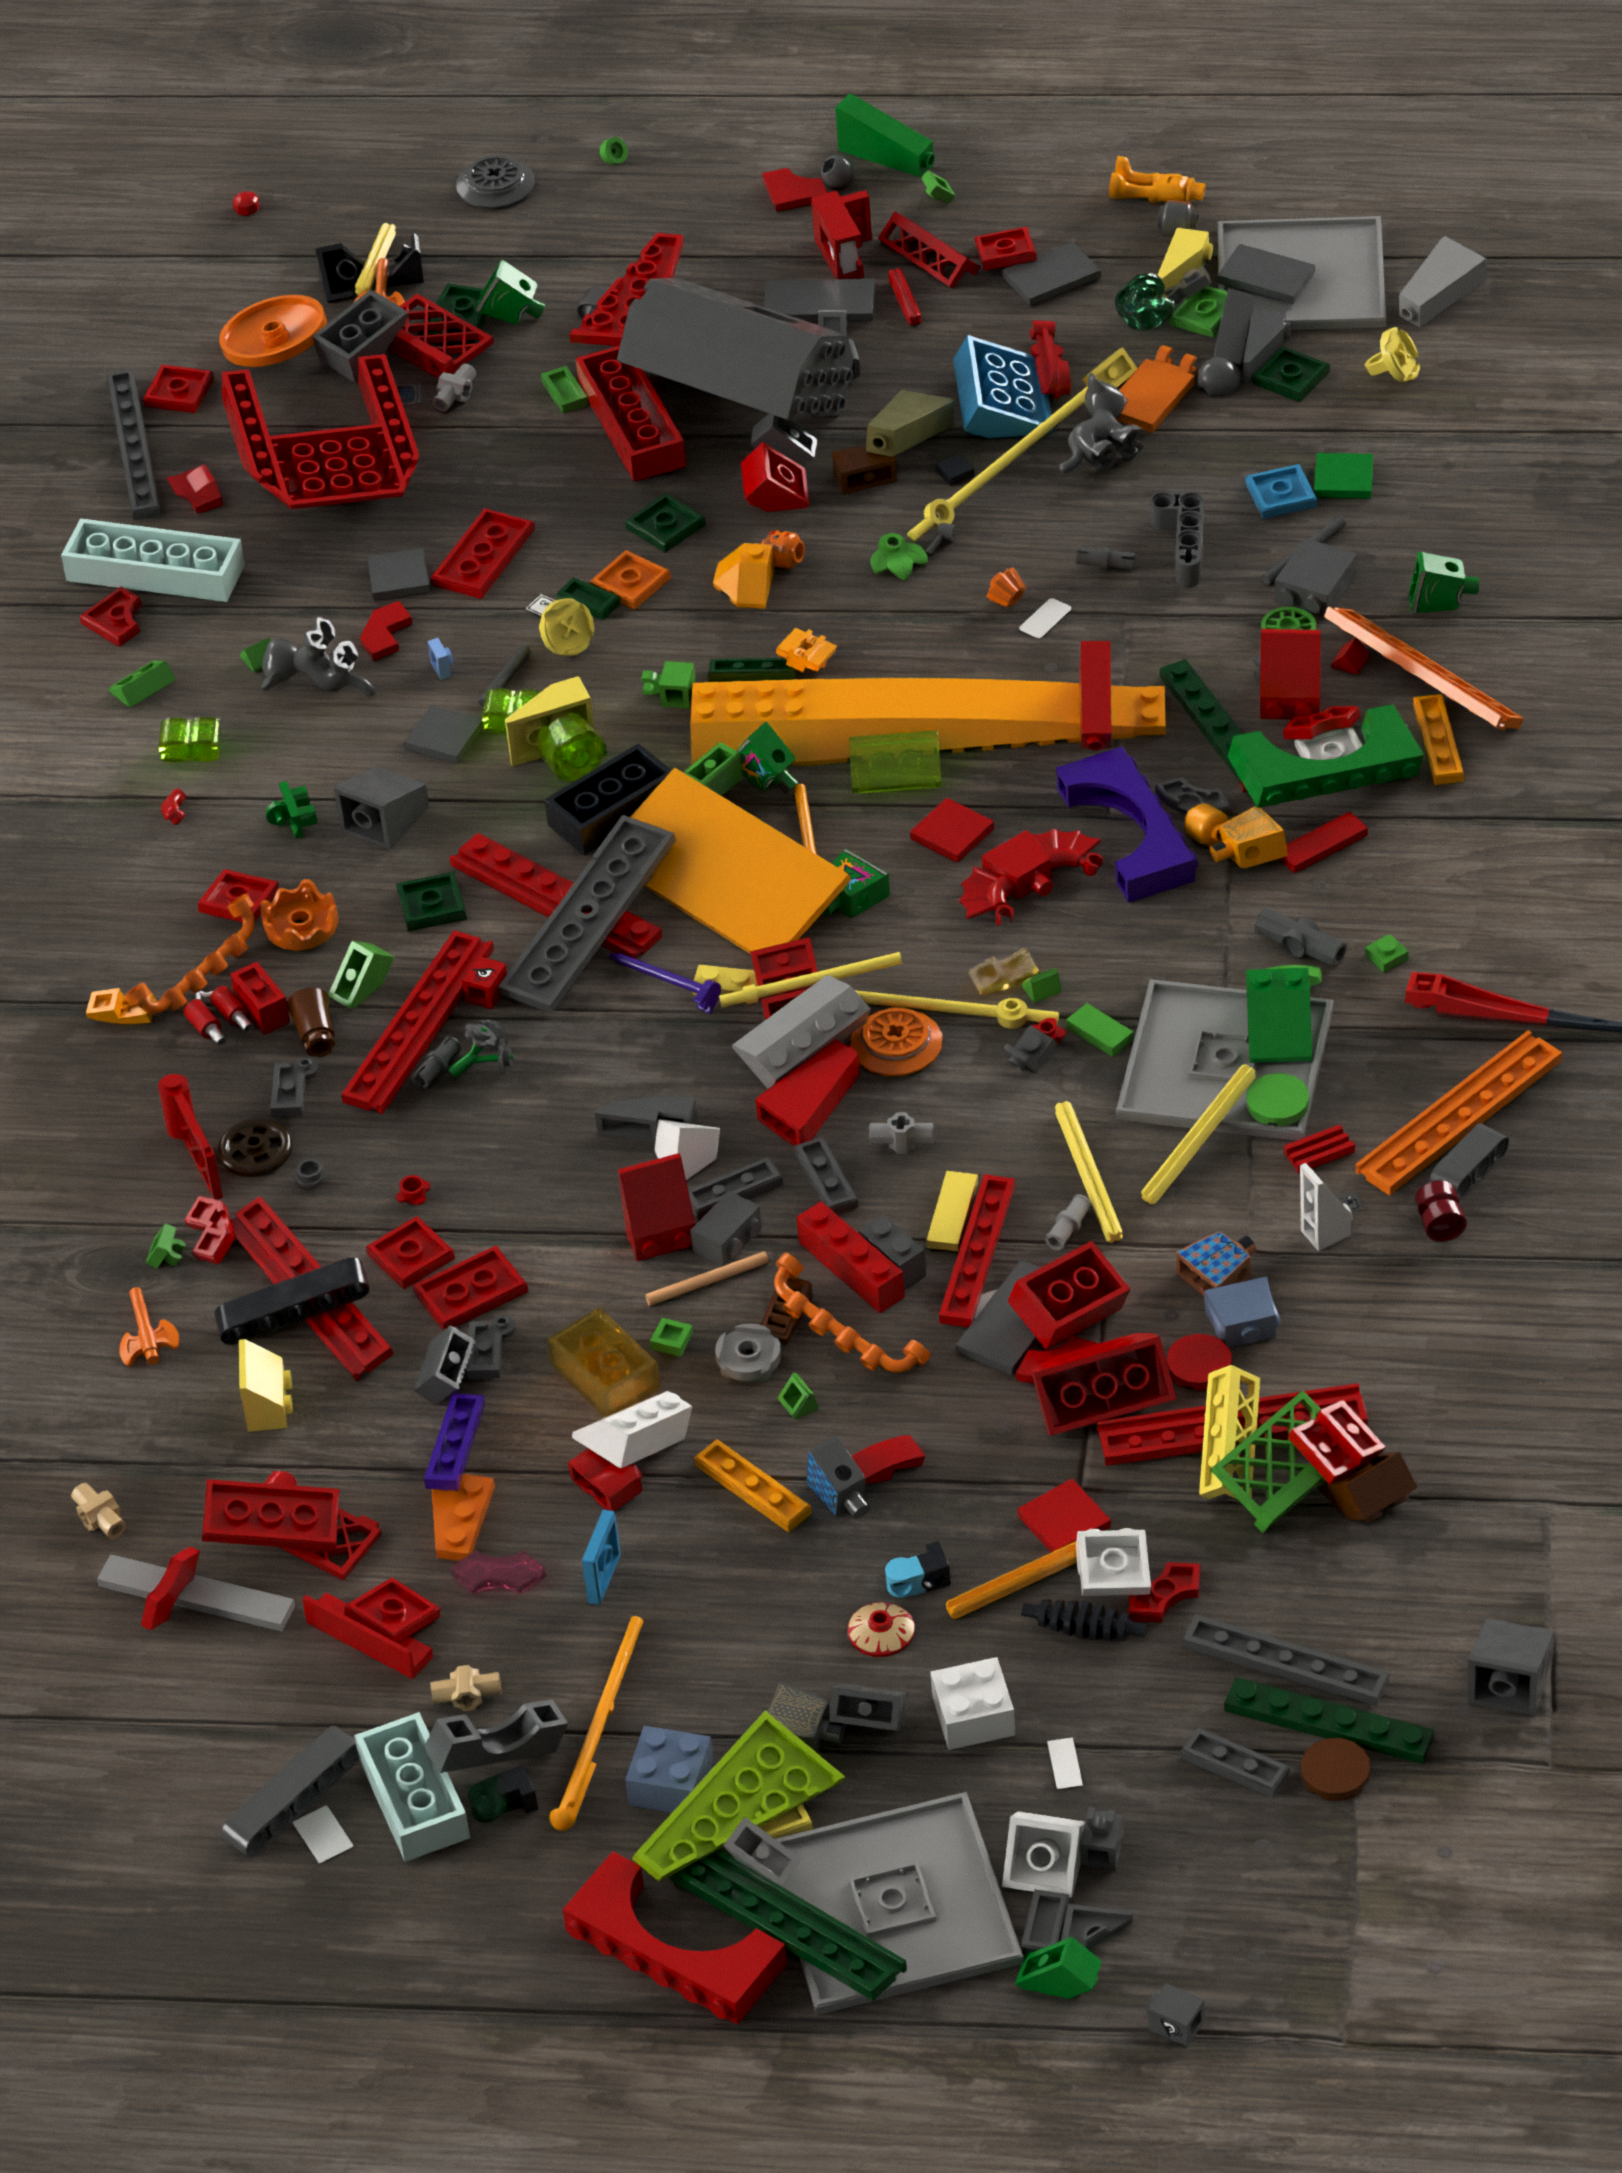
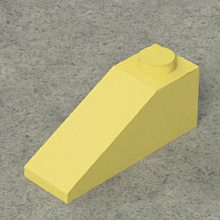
[1156,228,1213,300]

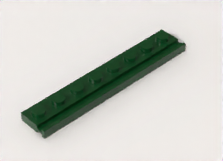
[667,1850,907,2001]

